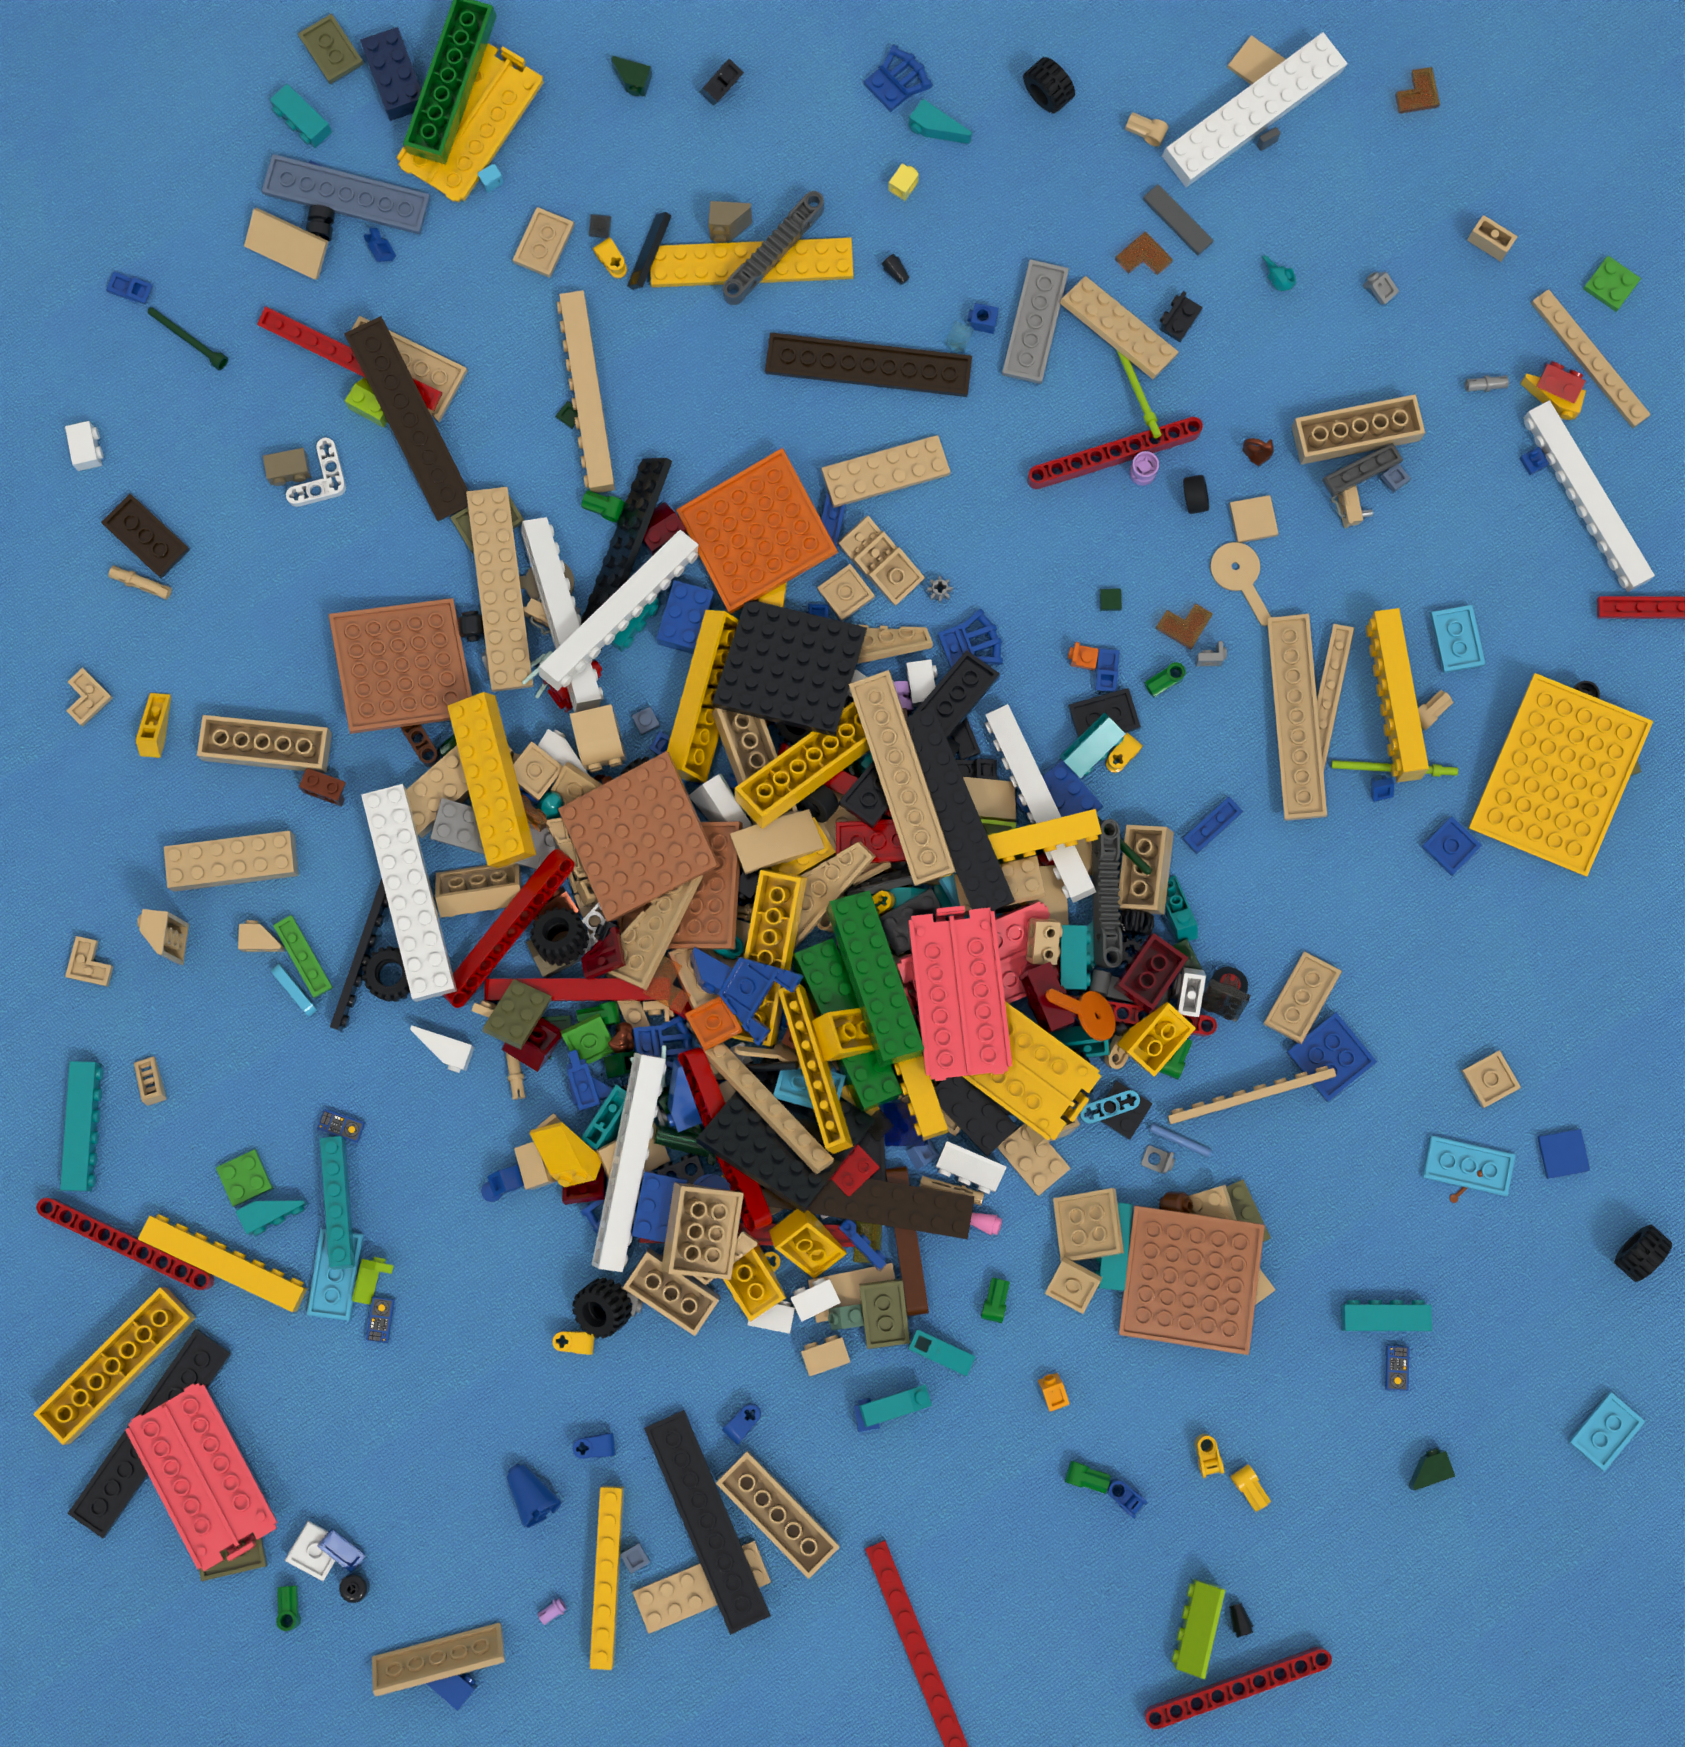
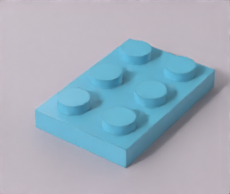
[1430,605,1485,673]
[773,1068,846,1109]
[1568,1392,1645,1472]

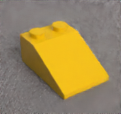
[1116,1002,1196,1077]
[812,1008,874,1062]
[529,1122,601,1187]
[769,1209,847,1279]
[723,1245,786,1322]

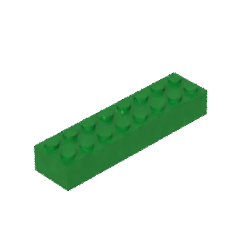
[403,0,497,165]
[826,890,924,1068]
[792,938,903,1112]

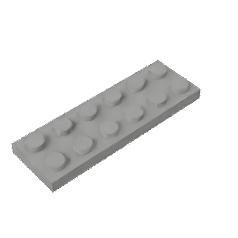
[1002,259,1069,384]
[430,798,559,870]

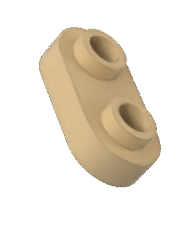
[1104,1029,1129,1069]

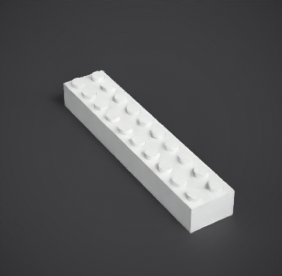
[1162,32,1348,187]
[361,784,457,1002]

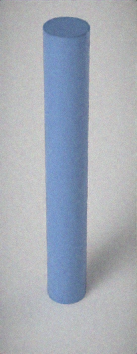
[1149,1124,1211,1157]

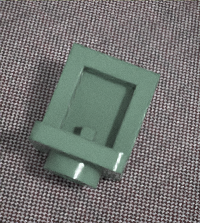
[828,1304,864,1330]

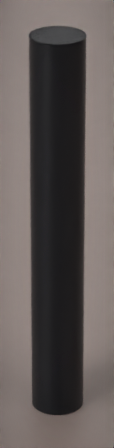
[744,1061,799,1072]

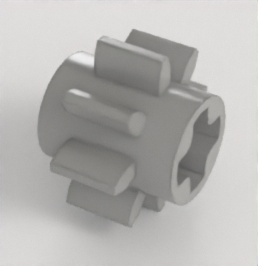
[927,576,953,603]

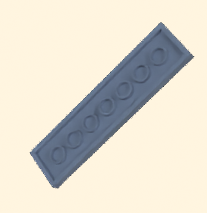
[262,154,430,235]

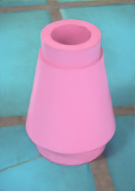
[970,1212,1002,1236]

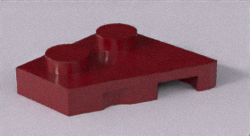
[581,926,626,980]
[562,1163,607,1205]

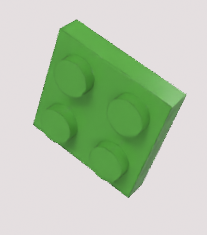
[1583,256,1641,312]
[561,1013,614,1064]
[216,1149,273,1207]

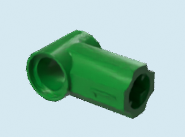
[581,490,625,523]
[1144,662,1186,698]
[576,1001,621,1026]
[1159,1038,1193,1080]
[981,1277,1010,1324]
[1064,1461,1111,1494]
[276,1585,301,1631]

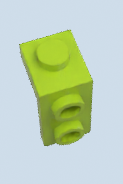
[352,1257,394,1305]

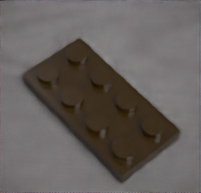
[101,494,190,578]

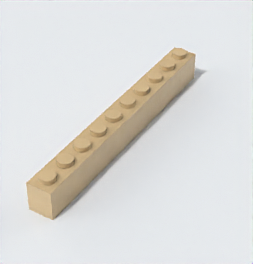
[557,290,615,493]

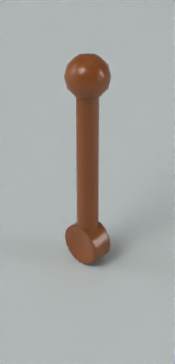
[1449,1170,1483,1203]

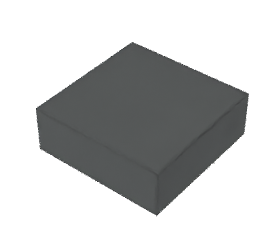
[1257,128,1281,151]

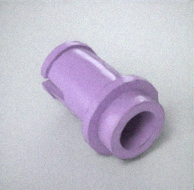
[537,1598,567,1625]

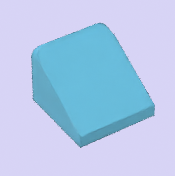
[478,164,504,193]

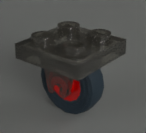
[1201,967,1251,1022]

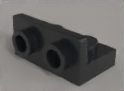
[1160,291,1203,343]

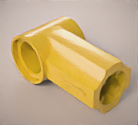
[1230,1464,1271,1512]

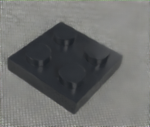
[1096,1081,1152,1140]

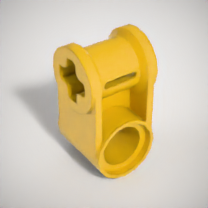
[592,237,627,278]
[1106,732,1143,773]
[552,1331,595,1355]
[1195,1434,1224,1478]

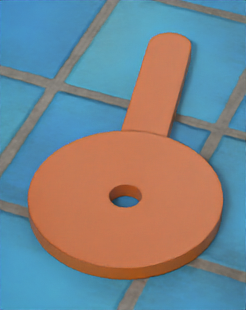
[1046,989,1116,1041]

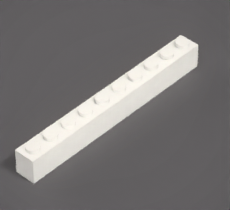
[1523,400,1655,592]
[521,517,603,712]
[539,530,699,691]
[985,704,1096,903]
[592,1053,666,1272]

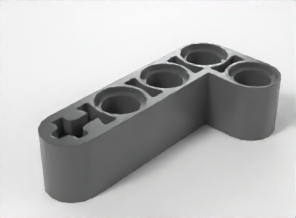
[1087,970,1172,1008]

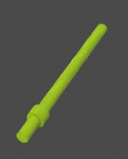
[1116,350,1162,438]
[1331,760,1458,777]

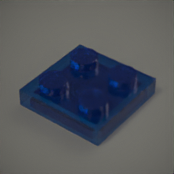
[883,1102,928,1146]

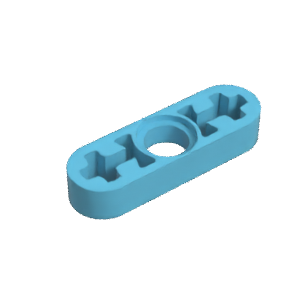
[271,964,318,1017]
[1079,1090,1140,1124]

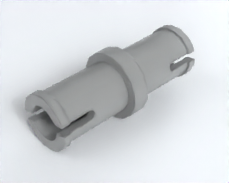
[1465,375,1509,392]

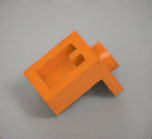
[1068,642,1099,671]

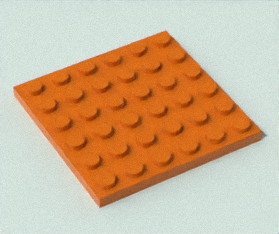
[676,448,838,614]

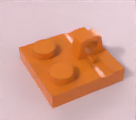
[685,996,742,1051]

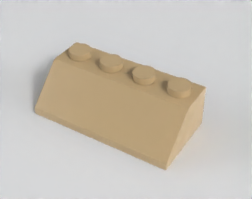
[435,863,523,918]
[137,909,189,965]

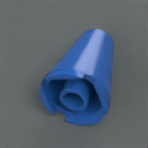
[507,1464,562,1528]

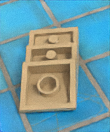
[837,516,925,606]
[730,809,824,875]

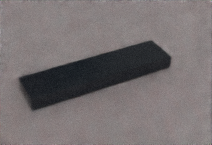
[627,212,671,290]

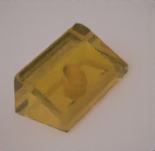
[853,1221,882,1263]

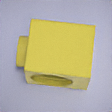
[888,163,919,201]

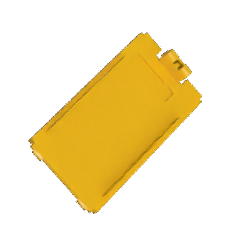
[396,43,544,203]
[962,1001,1101,1141]

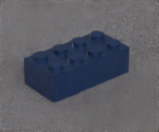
[360,27,421,121]

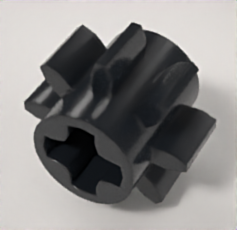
[595,921,621,941]

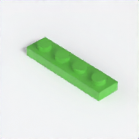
[273,915,333,998]

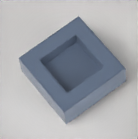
[1381,464,1411,493]
[632,707,660,735]
[620,1543,650,1574]

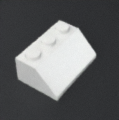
[936,1141,1006,1194]

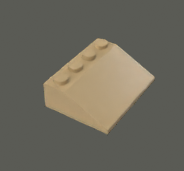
[661,1182,743,1280]

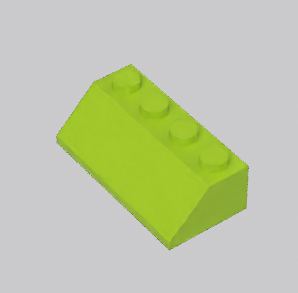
[1171,1579,1225,1679]

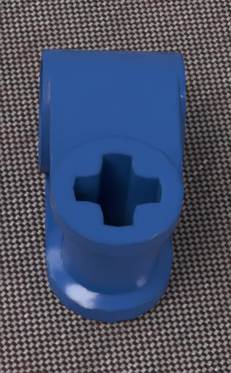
[722,1403,761,1445]
[573,1433,616,1459]
[1107,1479,1148,1519]

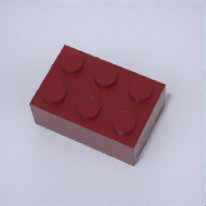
[1113,933,1188,1012]
[1019,962,1075,1033]

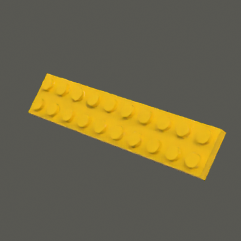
[650,238,853,288]

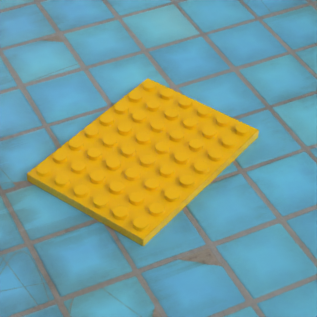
[1468,673,1653,877]

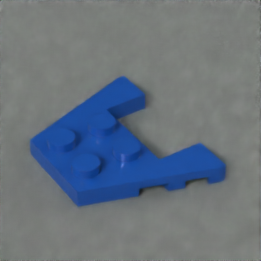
[718,957,803,1046]

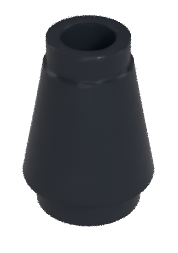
[882,254,910,285]
[1229,1603,1254,1638]

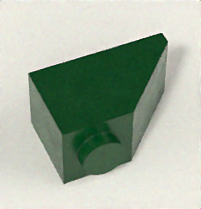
[611,56,652,97]
[604,1051,635,1079]
[1409,1448,1455,1491]

